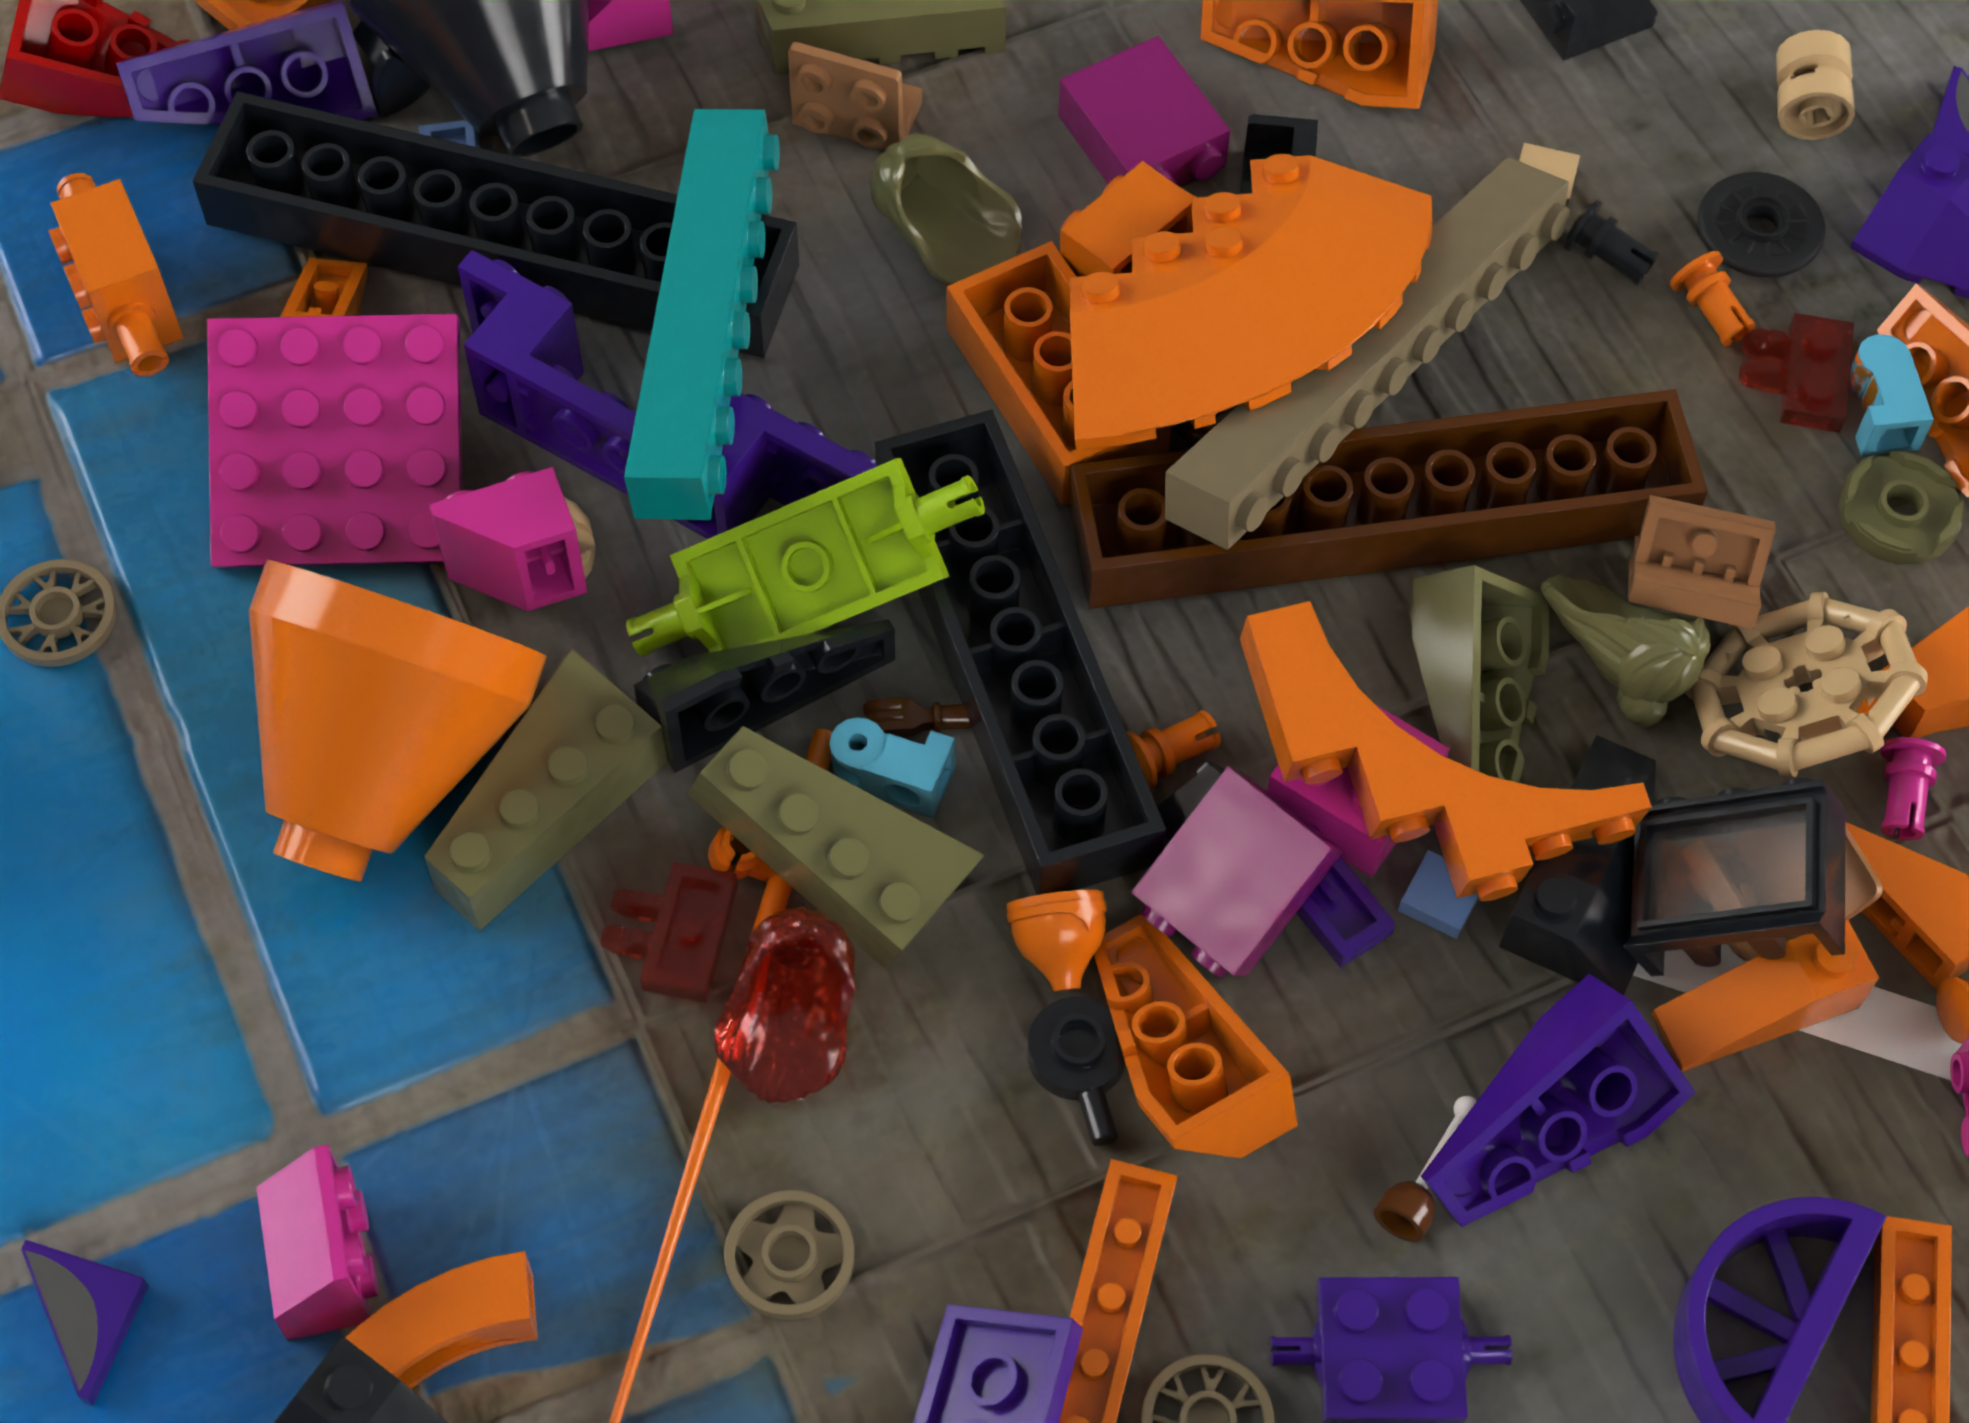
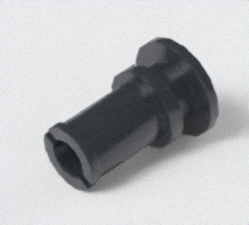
[1563,200,1660,286]

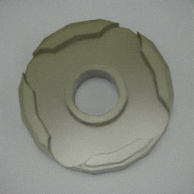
[1838,451,1966,564]

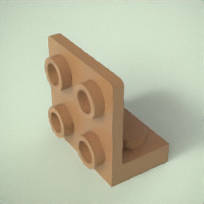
[788,42,922,150]

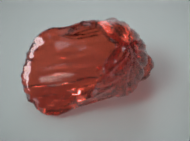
[714,906,855,1104]

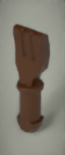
[863,697,972,737]

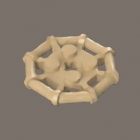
[1685,592,1928,777]

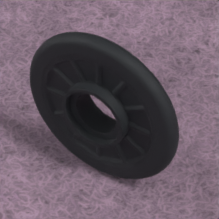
[1697,172,1825,277]

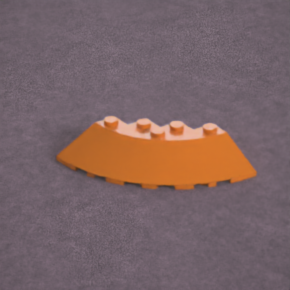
[1070,154,1432,450]

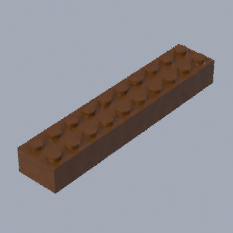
[1068,389,1708,609]

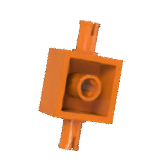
[48,173,184,377]

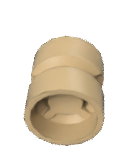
[1776,30,1855,140]

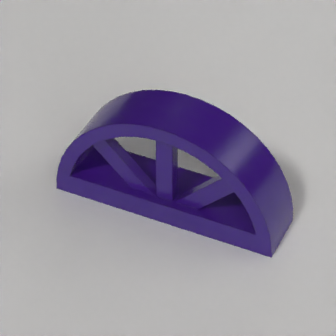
[1673,1197,1887,1423]

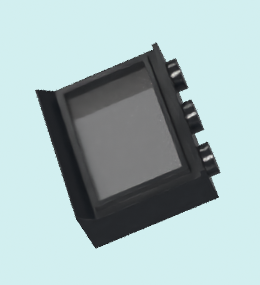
[1623,778,1846,977]

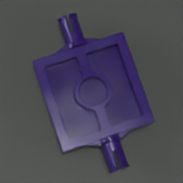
[1270,1277,1512,1423]

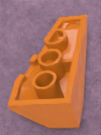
[1200,0,1438,109]
[1877,283,1969,498]
[1093,914,1298,1158]

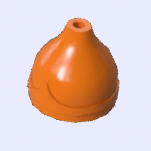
[1006,890,1107,992]

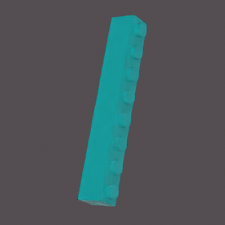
[624,109,780,520]

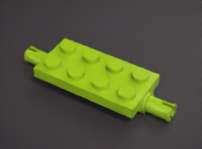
[626,458,985,657]

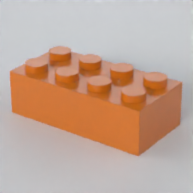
[946,241,1172,506]

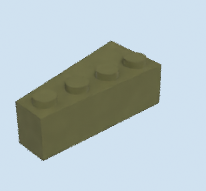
[424,649,668,931]
[687,726,984,968]

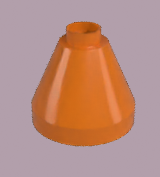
[249,560,547,882]

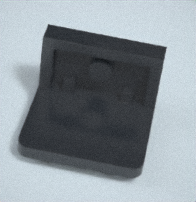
[1520,0,1658,61]

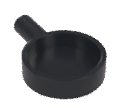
[1027,997,1126,1146]

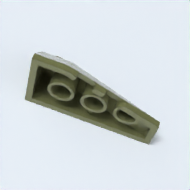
[1410,565,1549,783]

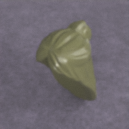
[869,134,1022,285]
[1541,574,1710,728]

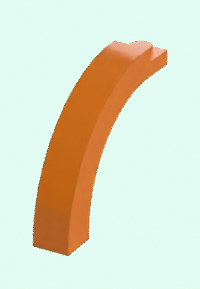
[346,1251,538,1389]

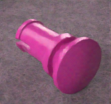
[1880,737,1947,841]

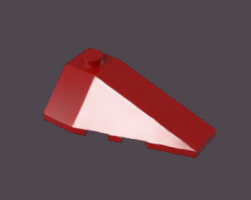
[0,0,191,118]

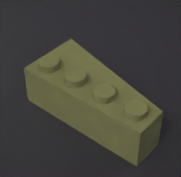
[754,0,1007,75]

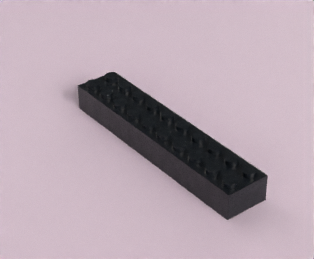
[192,91,799,358]

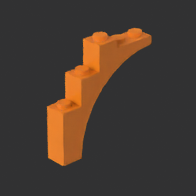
[1239,601,1652,901]

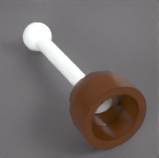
[1374,1096,1477,1242]

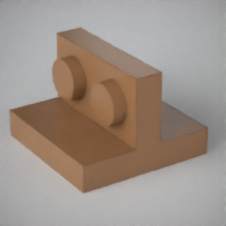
[1628,495,1776,629]

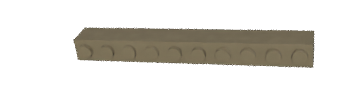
[1165,157,1570,550]

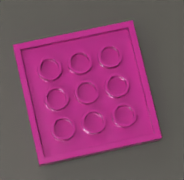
[207,314,463,568]

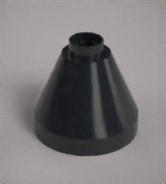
[347,0,589,157]

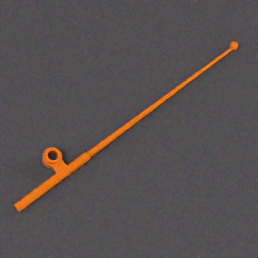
[609,729,832,1423]

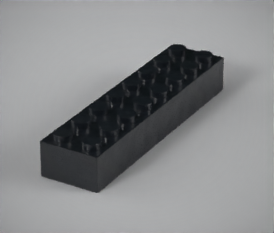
[875,409,1166,895]

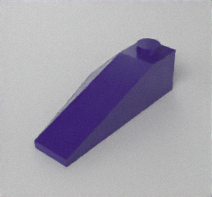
[116,0,378,125]
[1850,133,1969,299]
[1421,974,1696,1227]

